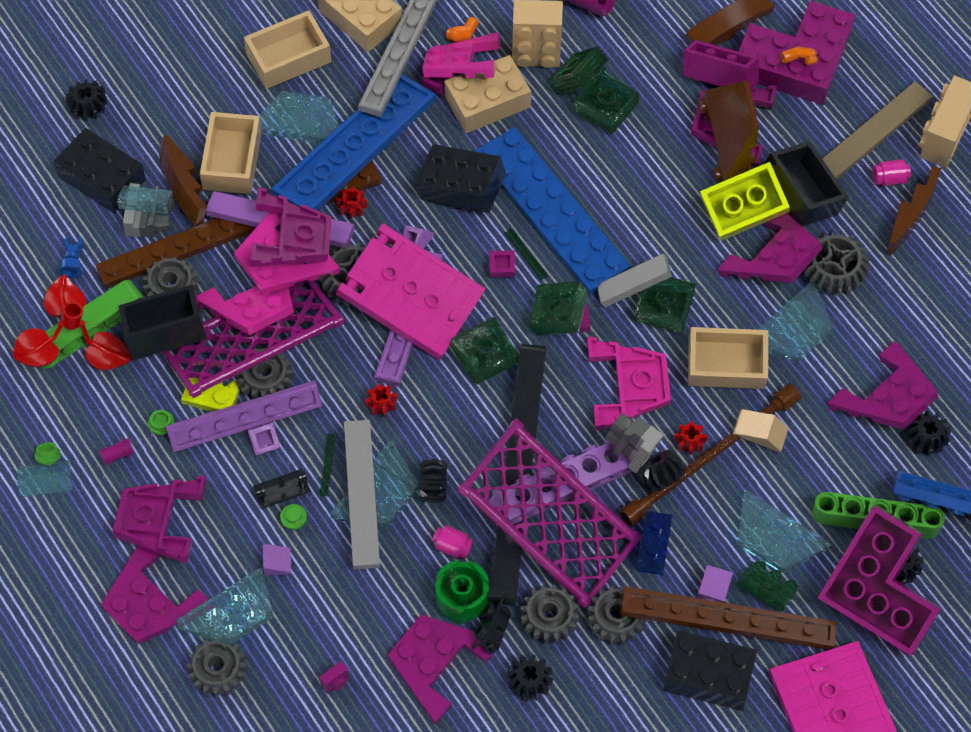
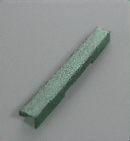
[504,227,547,280]
[320,432,336,497]

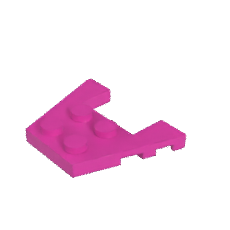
[423,32,501,78]
[234,212,340,294]
[197,286,294,335]
[587,337,671,431]

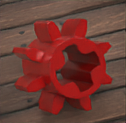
[336,186,368,219]
[365,383,398,417]
[674,421,707,455]

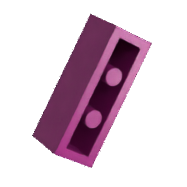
[683,40,759,89]

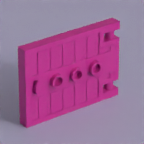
[336,223,485,360]
[768,641,897,732]

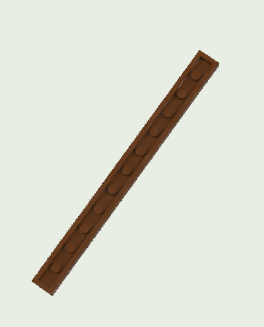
[95,160,382,289]

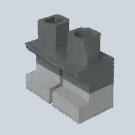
[123,183,174,237]
[605,413,664,473]

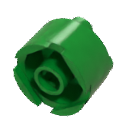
[435,560,489,624]

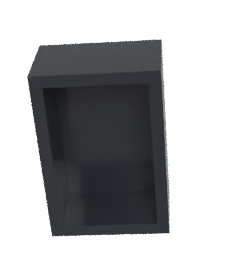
[54,127,146,214]
[765,141,849,226]
[415,144,506,213]
[119,284,207,360]
[663,630,757,711]

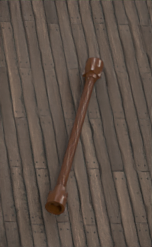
[619,383,802,527]

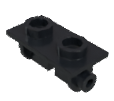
[253,469,311,509]
[472,597,511,654]

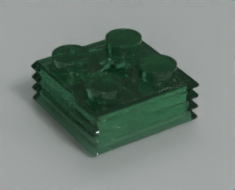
[548,46,609,96]
[573,71,640,134]
[634,277,696,333]
[528,281,588,335]
[451,317,519,384]

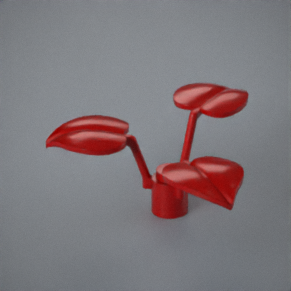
[13,274,131,370]

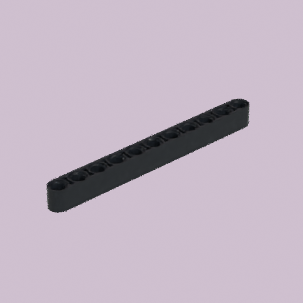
[489,343,546,606]

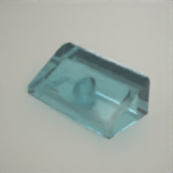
[117,185,173,214]
[17,460,73,497]

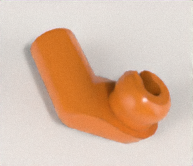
[446,17,479,42]
[780,47,818,65]

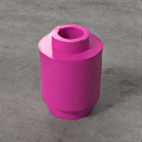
[873,159,911,186]
[432,525,474,559]

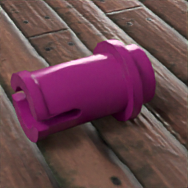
[99,438,134,465]

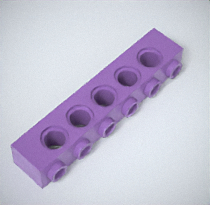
[489,440,633,525]

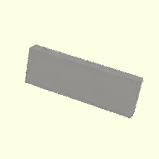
[598,253,672,307]

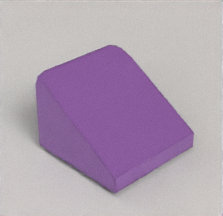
[403,225,434,249]
[247,422,281,455]
[263,544,291,576]

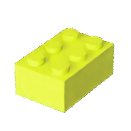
[700,162,790,241]

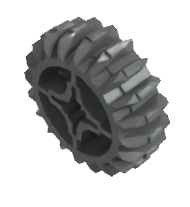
[804,230,869,296]
[320,242,367,307]

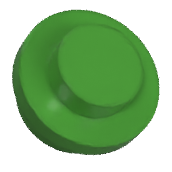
[148,410,174,435]
[34,442,61,466]
[280,504,307,530]

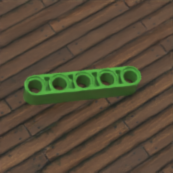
[42,280,145,369]
[812,492,945,539]

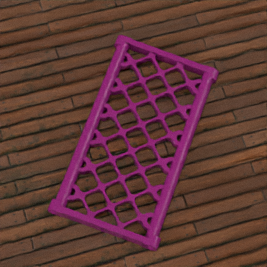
[161,280,345,398]
[457,418,642,609]

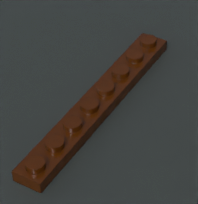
[621,586,836,650]

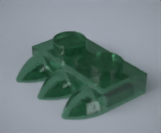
[736,561,798,612]

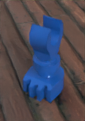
[59,235,83,278]

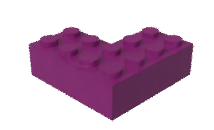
[738,1,856,105]
[818,505,942,656]

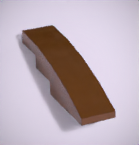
[686,0,775,45]
[158,134,207,226]
[886,166,942,255]

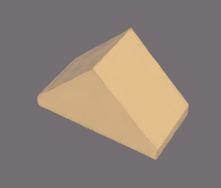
[733,409,789,452]

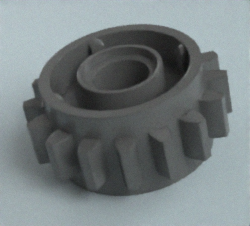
[143,257,199,297]
[237,347,293,399]
[520,585,579,644]
[588,586,646,645]
[187,637,247,698]

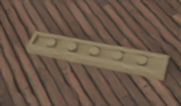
[822,81,933,180]

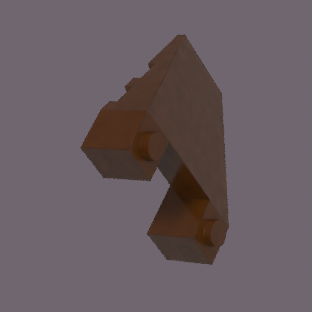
[699,80,759,183]

